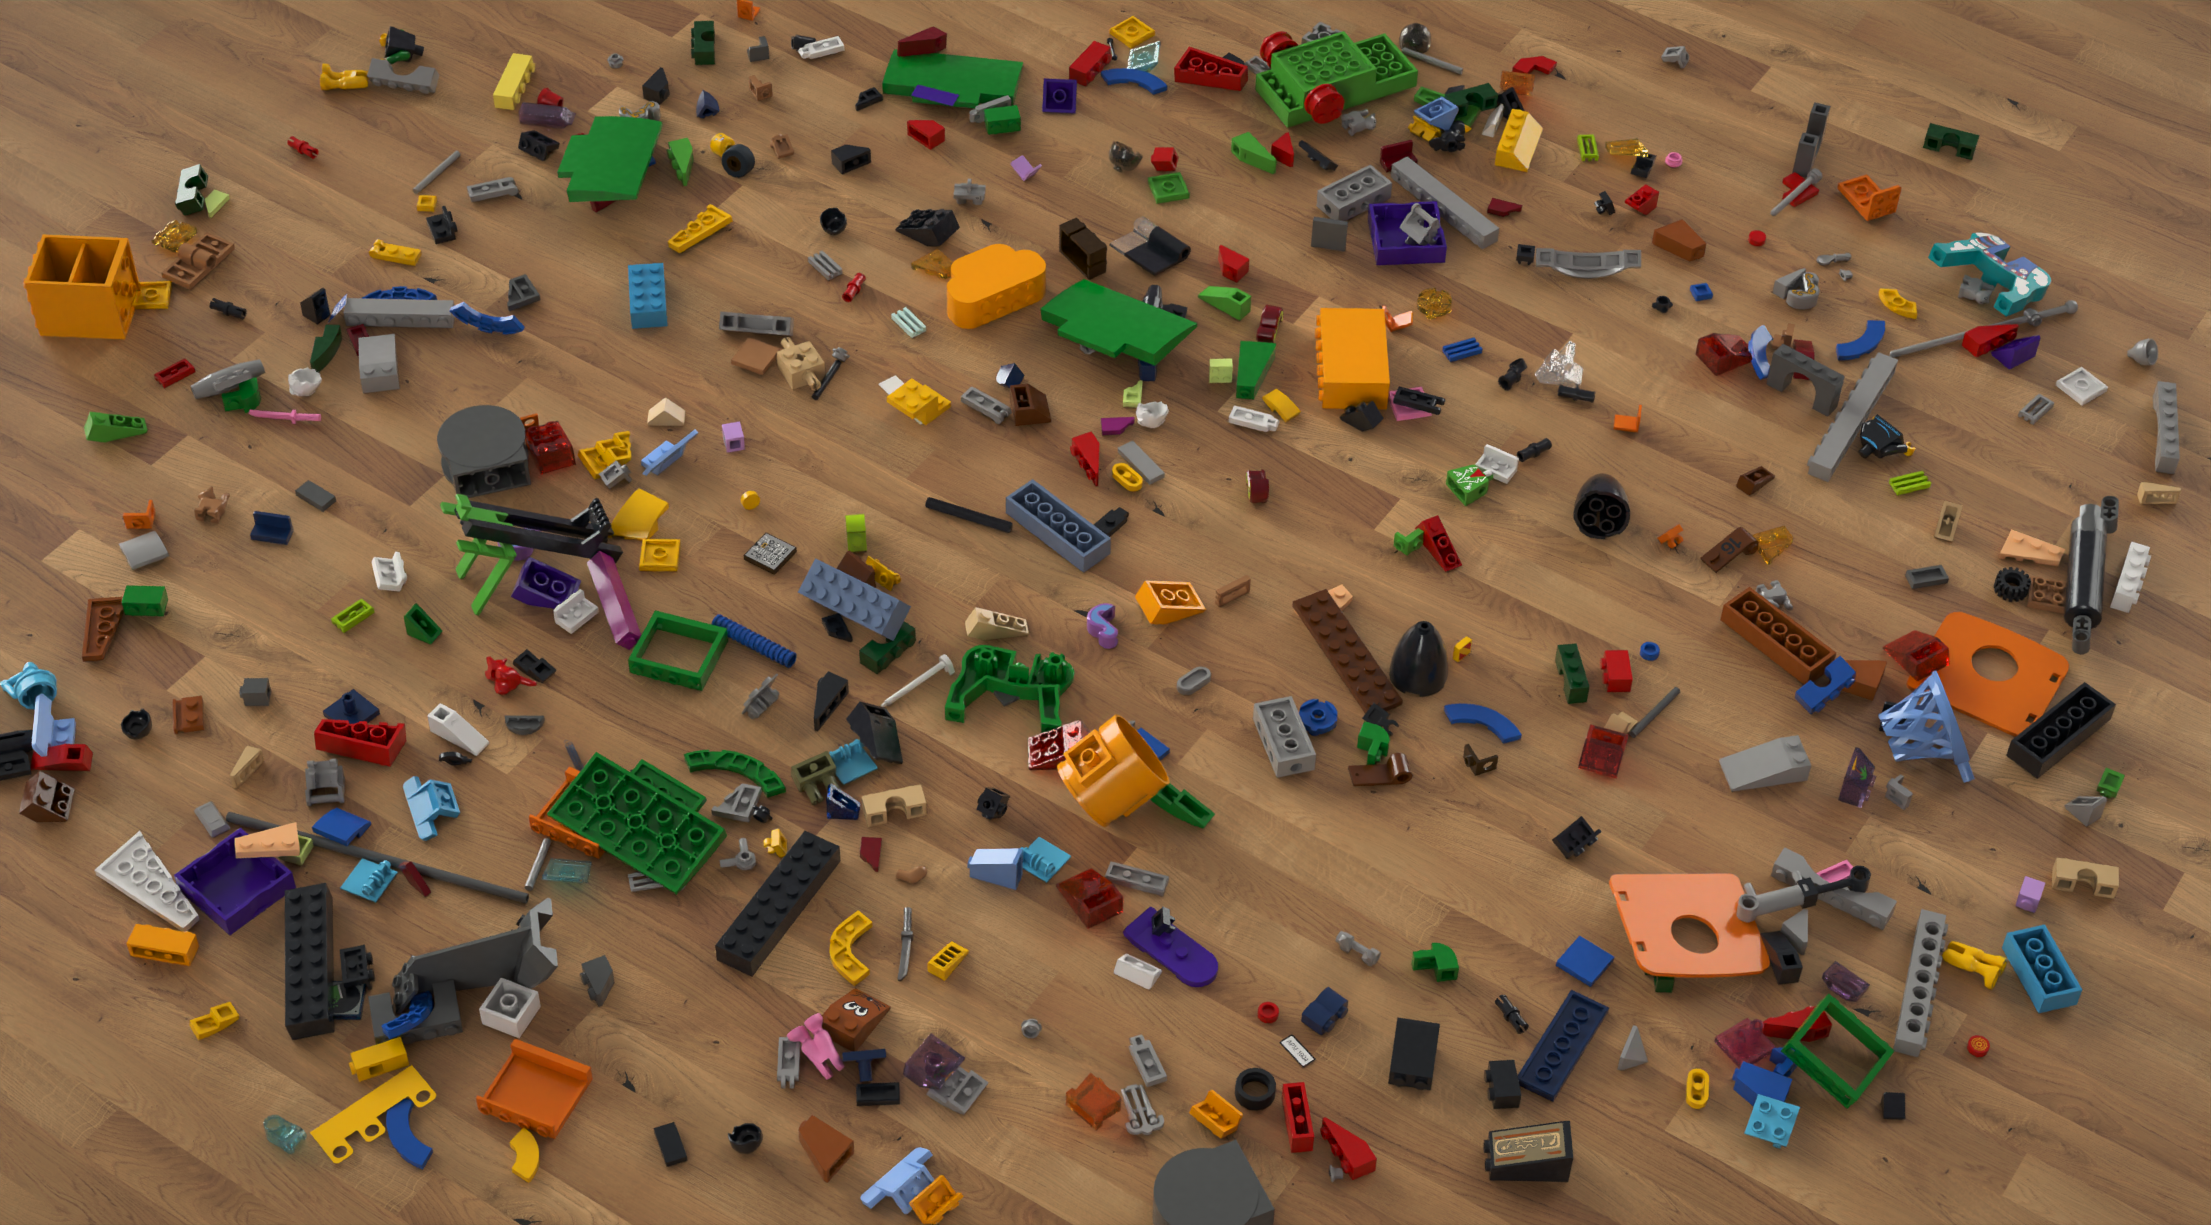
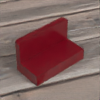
[1380,140,1418,173]

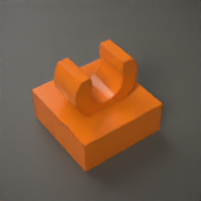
[1657,524,1683,549]

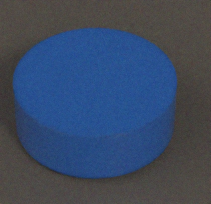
[1640,642,1660,661]

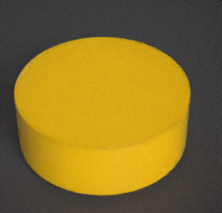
[740,491,760,510]

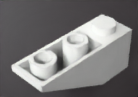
[427,703,489,756]

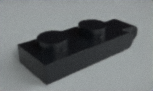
[1299,140,1338,171]
[1094,507,1129,537]

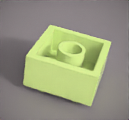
[1209,359,1233,383]
[278,835,314,866]

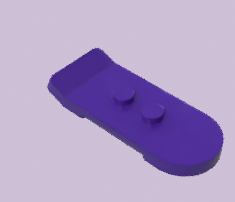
[1123,907,1218,987]

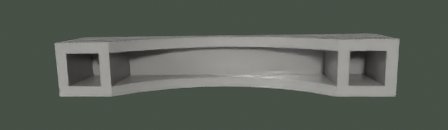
[2153,381,2180,474]
[1771,847,1897,930]

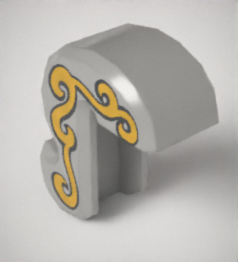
[619,101,661,121]
[1786,272,1820,309]

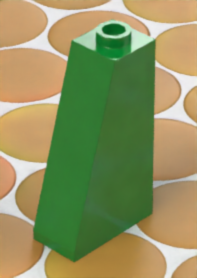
[1236,341,1276,400]

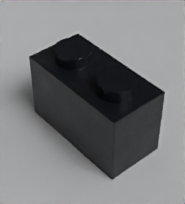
[1484,1060,1521,1109]

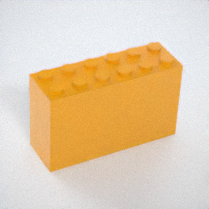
[1315,308,1390,409]

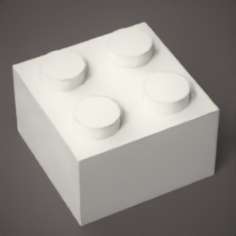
[479,978,541,1038]

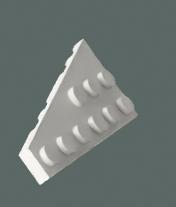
[95,831,200,932]

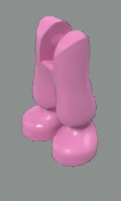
[787,1013,845,1080]

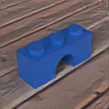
[1795,656,1856,715]

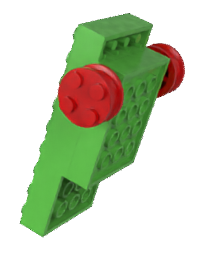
[1255,31,1418,128]

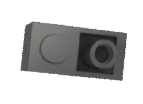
[580,955,615,1007]

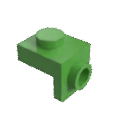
[1393,528,1424,555]
[2096,768,2125,798]

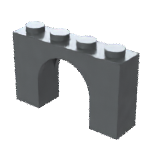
[1792,102,1831,177]
[1766,344,1845,417]
[368,979,463,1045]

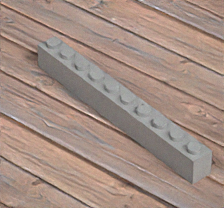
[1807,352,1898,482]

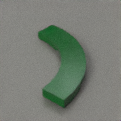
[683,750,786,798]

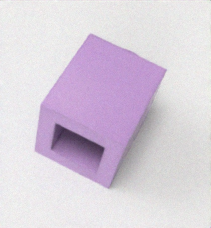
[722,421,745,453]
[2015,876,2045,913]

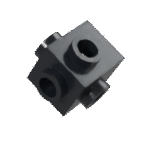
[976,787,1010,820]

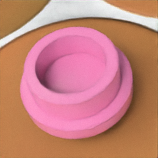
[1665,152,1682,168]

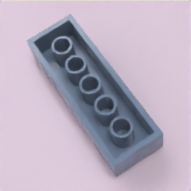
[1006,479,1111,573]
[798,558,911,641]

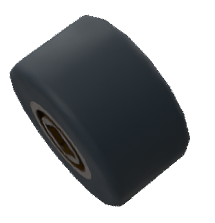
[721,144,755,178]

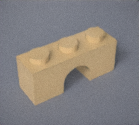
[862,784,927,827]
[2052,858,2119,899]

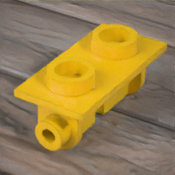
[1408,116,1442,142]
[866,556,901,591]

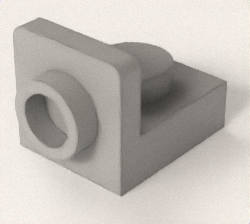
[1661,46,1689,68]
[599,460,632,489]
[1885,774,1913,810]

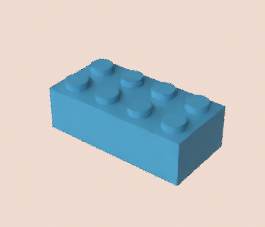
[628,263,668,329]
[2002,924,2082,1013]

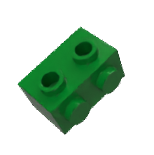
[984,105,1021,135]
[121,585,168,616]

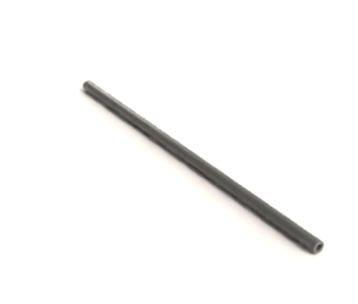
[226,812,529,904]

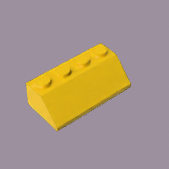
[1495,109,1543,172]

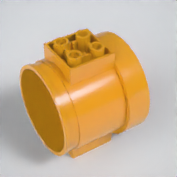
[1057,714,1170,827]

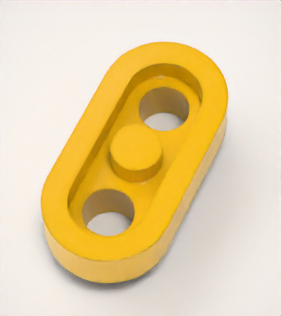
[1112,463,1143,492]
[1686,1069,1709,1109]

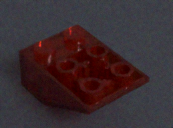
[1695,333,1753,376]
[525,421,576,475]
[1883,630,1950,681]
[1028,719,1090,770]
[1056,868,1124,929]

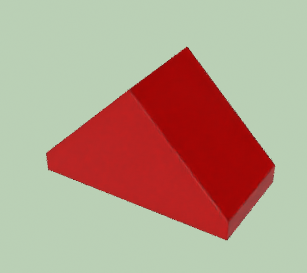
[1271,132,1294,167]

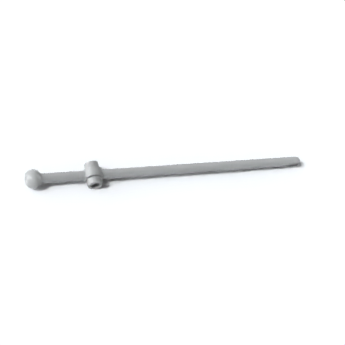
[1889,300,2078,358]

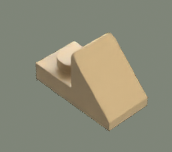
[1599,712,1638,749]

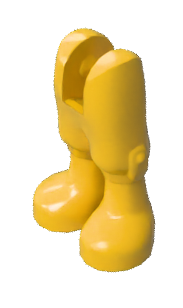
[320,64,369,91]
[1942,941,2008,990]

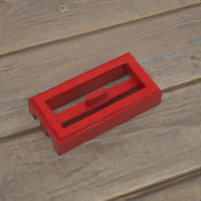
[154,358,196,389]

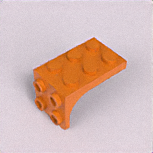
[1837,174,1902,221]

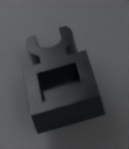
[1362,703,1399,736]

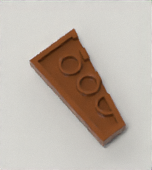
[82,597,124,662]

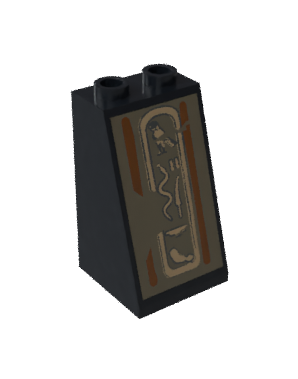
[1483,1121,1573,1182]

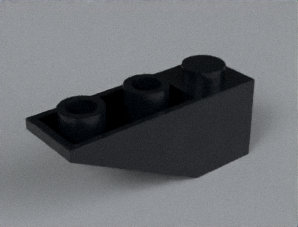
[1760,931,1803,985]

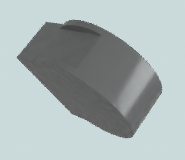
[437,405,531,498]
[1152,1140,1275,1225]

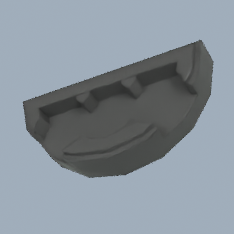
[505,715,545,735]

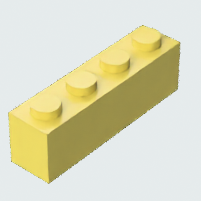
[493,53,535,110]

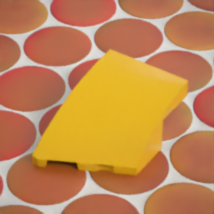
[577,431,631,479]
[608,488,669,541]

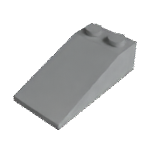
[358,334,400,393]
[1719,735,1811,792]

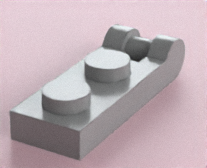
[467,177,518,202]
[961,387,1012,424]

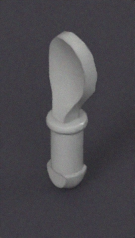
[1816,253,1851,265]

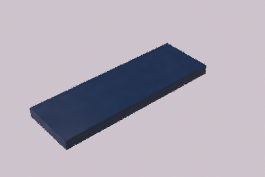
[1518,990,1609,1102]

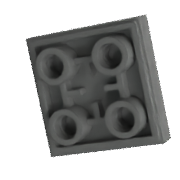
[1311,217,1348,252]

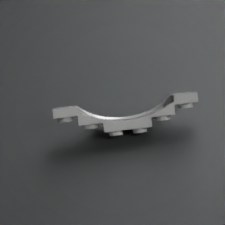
[1536,248,1641,279]

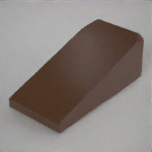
[1736,466,1775,495]

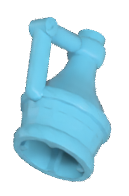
[0,662,57,709]

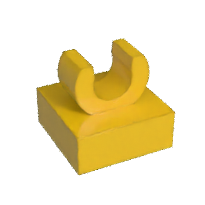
[764,829,787,858]

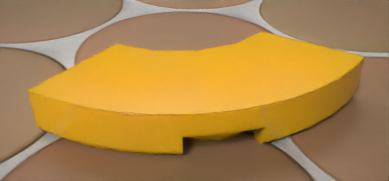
[1879,288,1918,319]
[509,1127,540,1183]

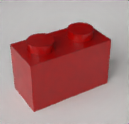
[1600,650,1633,692]

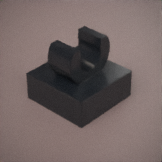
[1594,191,1615,215]
[1516,244,1535,265]
[1151,907,1176,936]

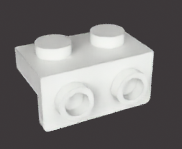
[1475,444,1519,484]
[372,552,407,592]
[553,589,599,634]

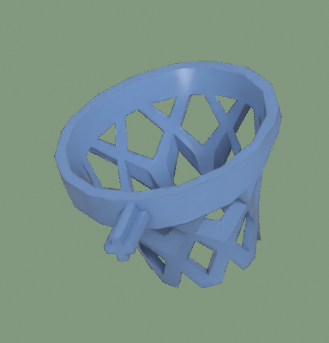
[1878,671,1975,783]

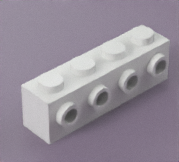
[2110,542,2151,613]

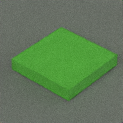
[1148,172,1190,204]

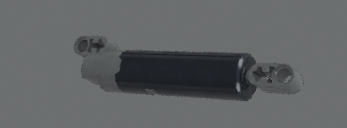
[2064,496,2119,655]

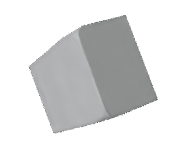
[1773,268,1806,299]

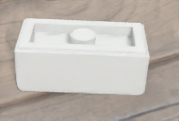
[1482,104,1504,137]
[1114,953,1162,989]

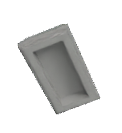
[194,801,231,838]

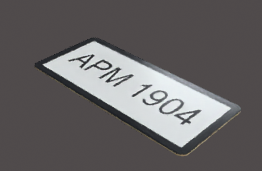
[1279,1034,1315,1067]

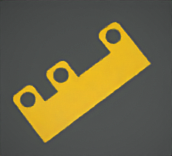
[310,1065,436,1163]

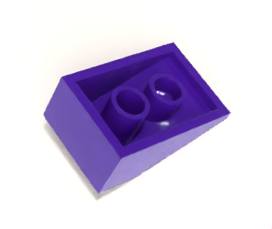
[511,557,581,609]

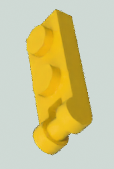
[369,239,422,266]

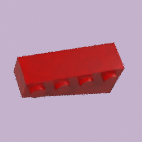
[1174,46,1248,91]
[314,719,407,767]

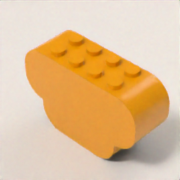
[947,244,1046,329]

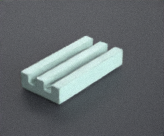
[891,307,926,338]

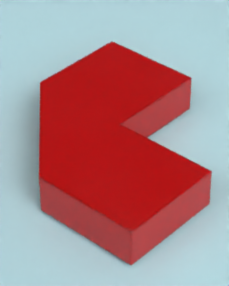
[1512,56,1557,77]

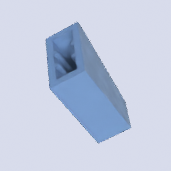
[967,848,1023,890]

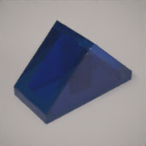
[826,783,861,820]

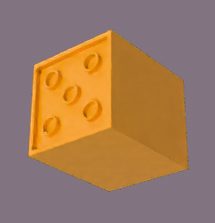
[23,234,141,339]

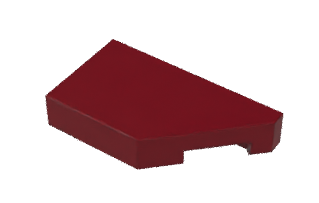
[1487,198,1523,217]
[860,837,882,872]
[398,861,431,897]

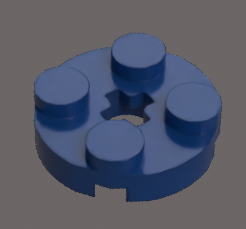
[1299,699,1337,736]

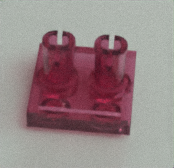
[1714,1018,1776,1068]

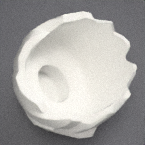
[288,367,322,396]
[1136,401,1169,428]

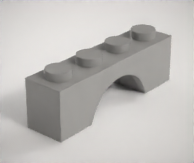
[367,58,439,94]
[719,311,794,336]

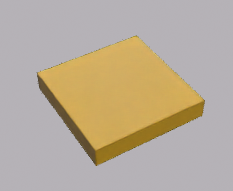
[1109,16,1155,49]
[131,281,173,309]
[639,539,681,572]

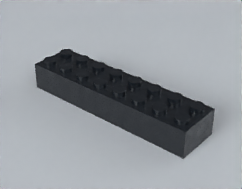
[715,831,841,977]
[285,883,335,1040]

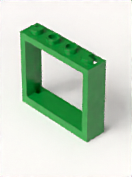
[628,610,728,691]
[1781,994,1895,1109]

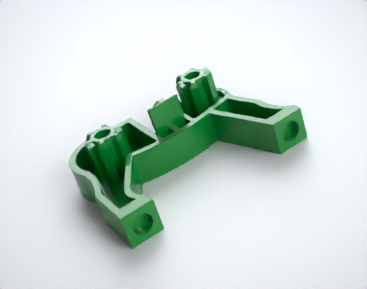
[945,645,1074,739]

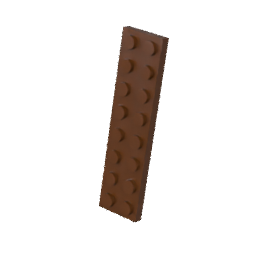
[1292,589,1403,714]

